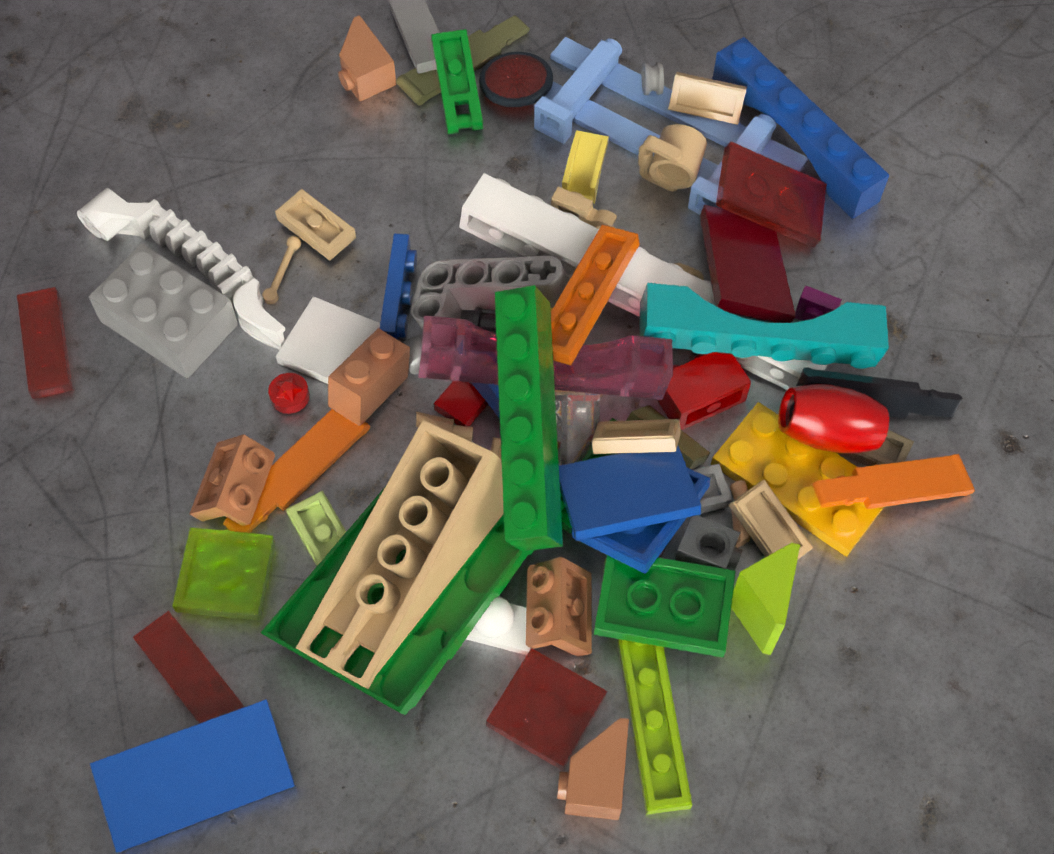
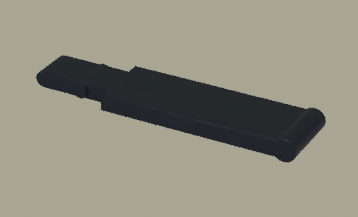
[795,367,963,419]

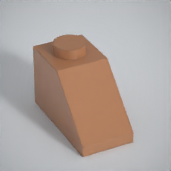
[338,15,397,102]
[557,718,629,820]

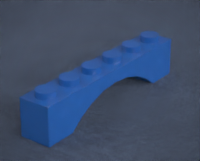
[712,37,889,220]

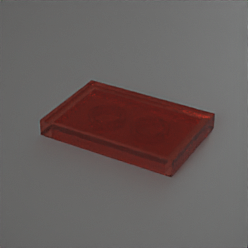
[716,141,827,248]

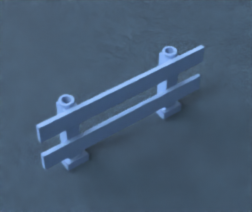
[520,37,809,220]

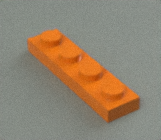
[551,225,640,366]

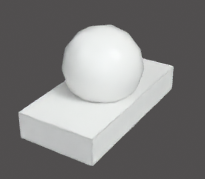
[466,596,531,656]

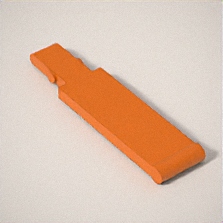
[223,409,370,540]
[812,454,975,509]

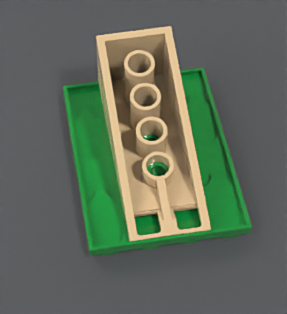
[260,420,565,715]

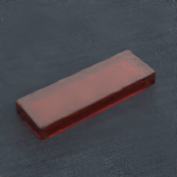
[17,287,72,399]
[133,610,245,724]

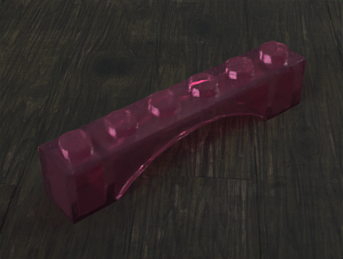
[418,316,673,400]

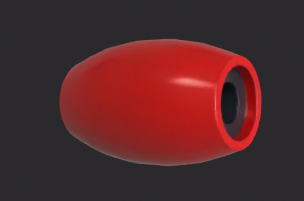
[778,384,889,453]

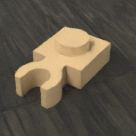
[551,187,617,229]

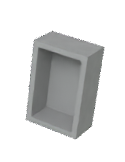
[88,243,238,379]

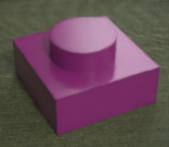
[795,285,842,321]

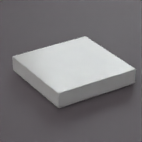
[276,296,380,384]

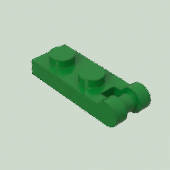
[431,29,483,135]

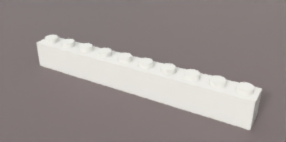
[459,173,827,390]

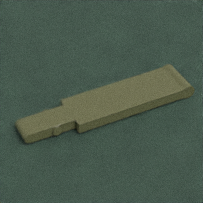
[396,15,530,106]

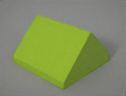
[731,543,800,655]

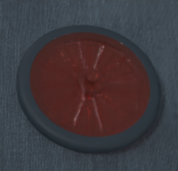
[479,52,553,107]

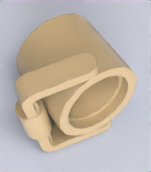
[638,124,707,192]

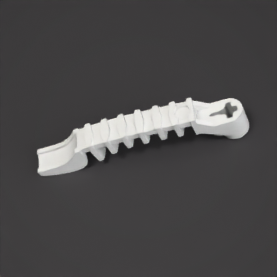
[77,188,286,350]

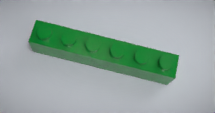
[495,285,563,551]

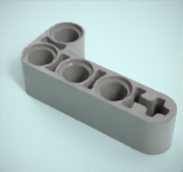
[411,256,570,343]

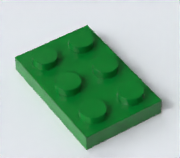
[594,555,736,658]

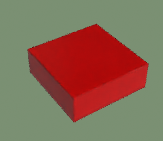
[433,376,488,426]

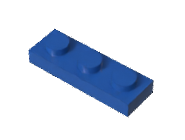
[379,233,417,340]

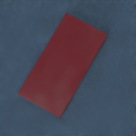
[700,205,796,323]

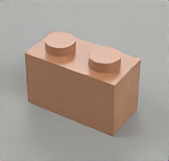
[328,328,410,426]

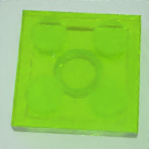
[172,527,275,620]

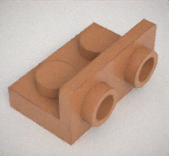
[189,434,275,526]
[526,557,592,657]

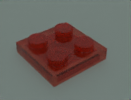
[486,648,607,771]

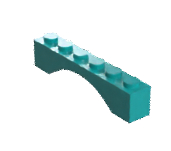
[639,283,889,369]

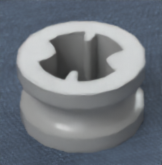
[641,62,664,95]

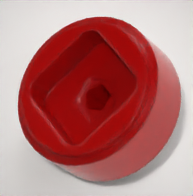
[268,373,310,414]

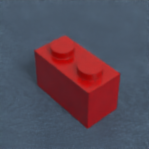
[654,352,751,430]

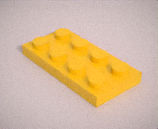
[711,402,884,557]

